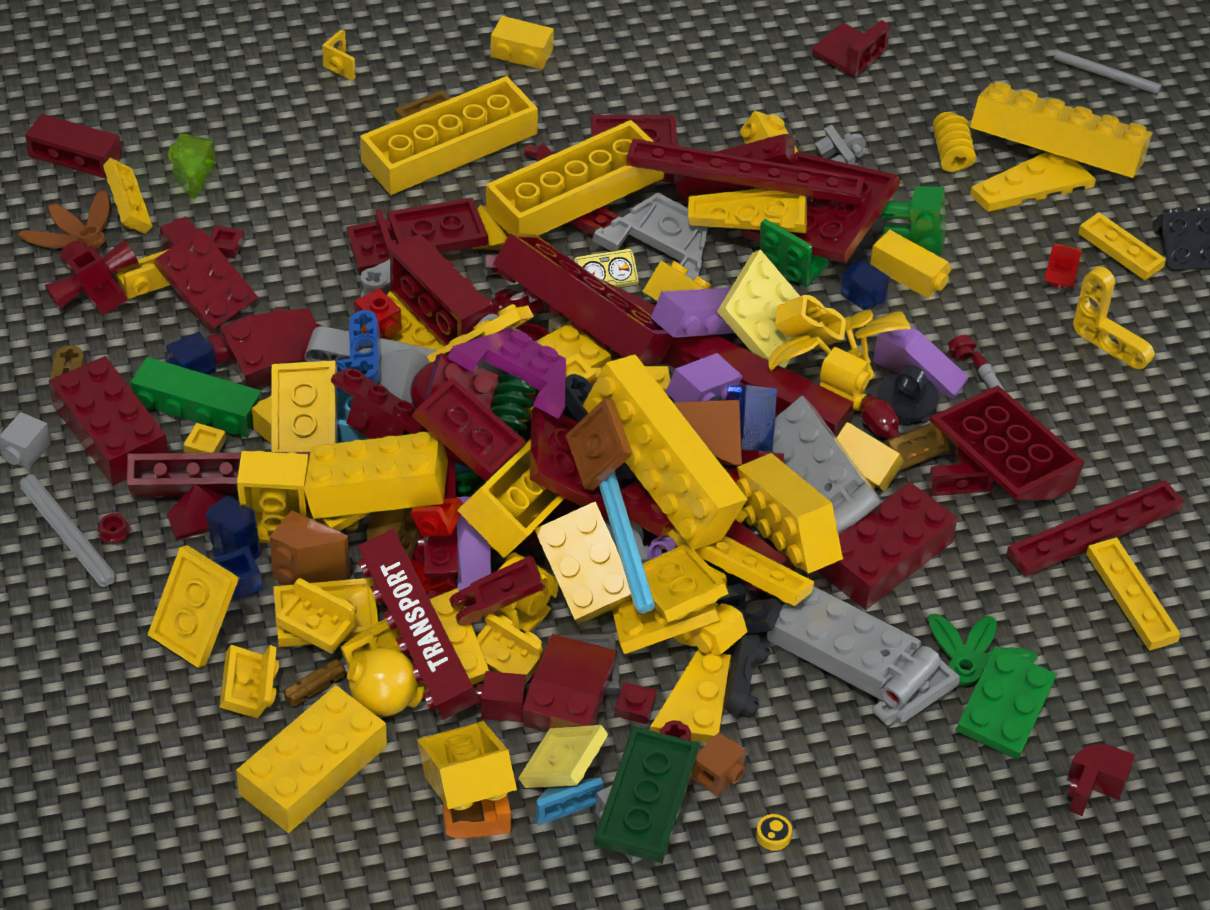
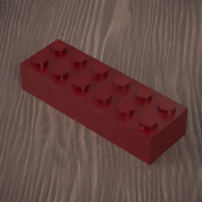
[492,233,675,366]

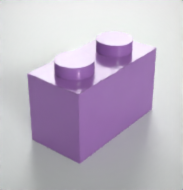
[666,353,742,402]

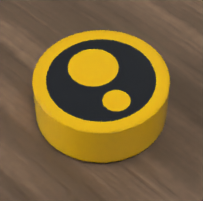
[756,814,792,851]

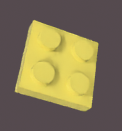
[518,725,608,788]

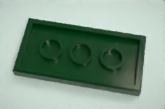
[593,726,700,864]

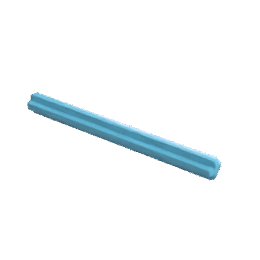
[599,471,655,614]

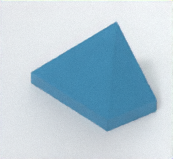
[535,777,604,826]

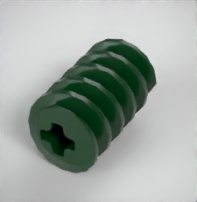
[490,374,537,440]

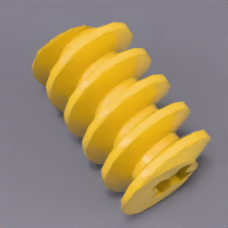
[932,112,976,172]

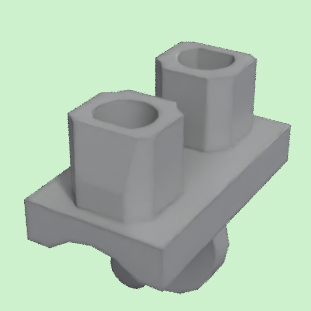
[815,124,866,165]

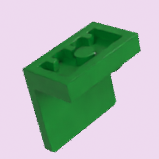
[760,219,828,288]

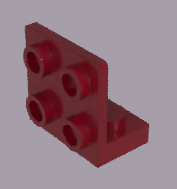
[811,20,890,77]

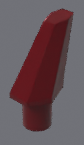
[524,143,553,161]

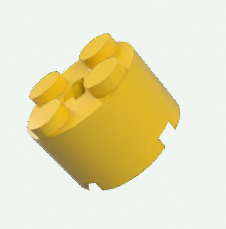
[492,552,558,632]

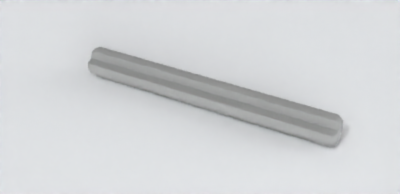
[20,474,115,587]

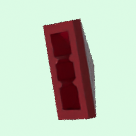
[166,484,239,541]

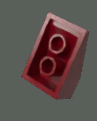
[220,308,318,390]
[522,634,617,732]

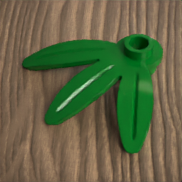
[928,614,1038,687]

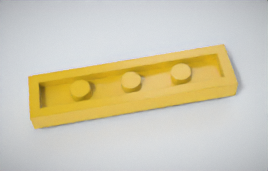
[1086,537,1181,651]

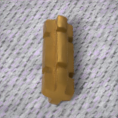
[283,659,345,706]

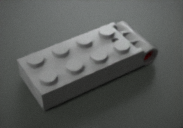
[754,396,882,535]
[767,586,941,709]

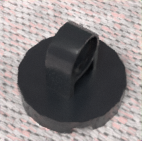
[877,365,940,426]

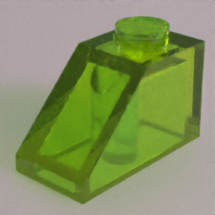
[168,133,215,199]

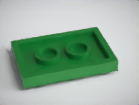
[955,646,1057,760]

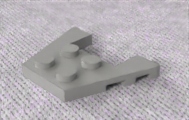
[592,193,708,279]

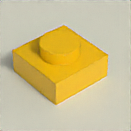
[183,423,226,453]

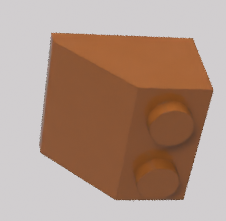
[270,510,350,585]

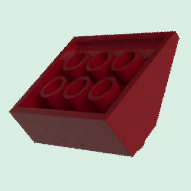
[929,385,1085,500]

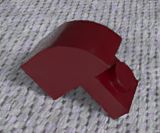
[1067,744,1135,816]

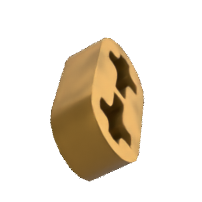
[50,345,85,380]

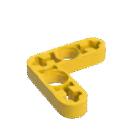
[1073,266,1155,369]

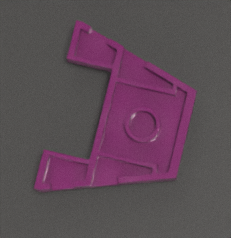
[448,328,566,419]

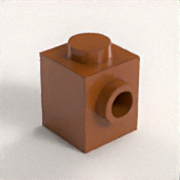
[690,732,746,797]

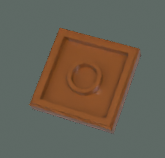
[566,398,633,490]

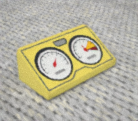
[574,249,639,288]

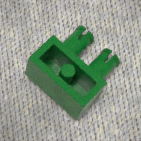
[882,186,947,255]

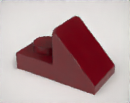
[927,446,994,497]

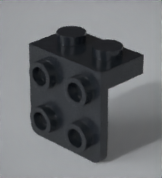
[1153,208,1210,271]

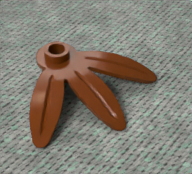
[18,190,110,250]

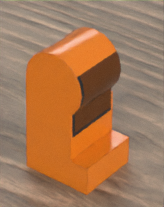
[442,796,511,839]

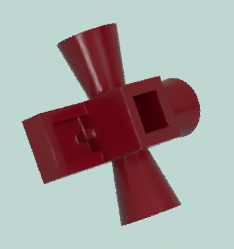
[44,239,139,315]

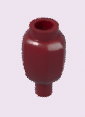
[860,395,901,439]

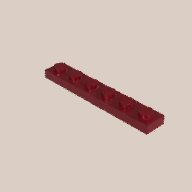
[1006,480,1184,577]

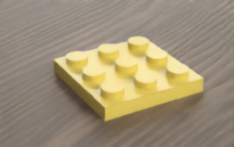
[717,250,800,368]

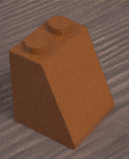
[673,400,742,465]

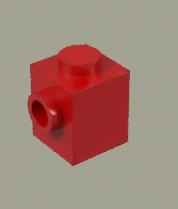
[354,288,402,339]

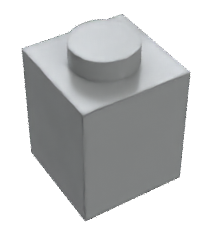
[0,412,51,469]

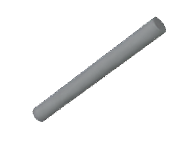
[1054,50,1162,95]

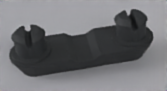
[724,635,770,718]

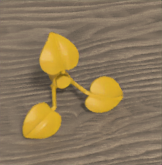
[769,309,911,379]

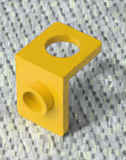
[322,30,355,81]

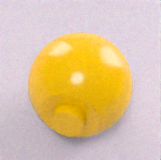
[347,648,425,716]

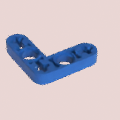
[335,310,381,392]

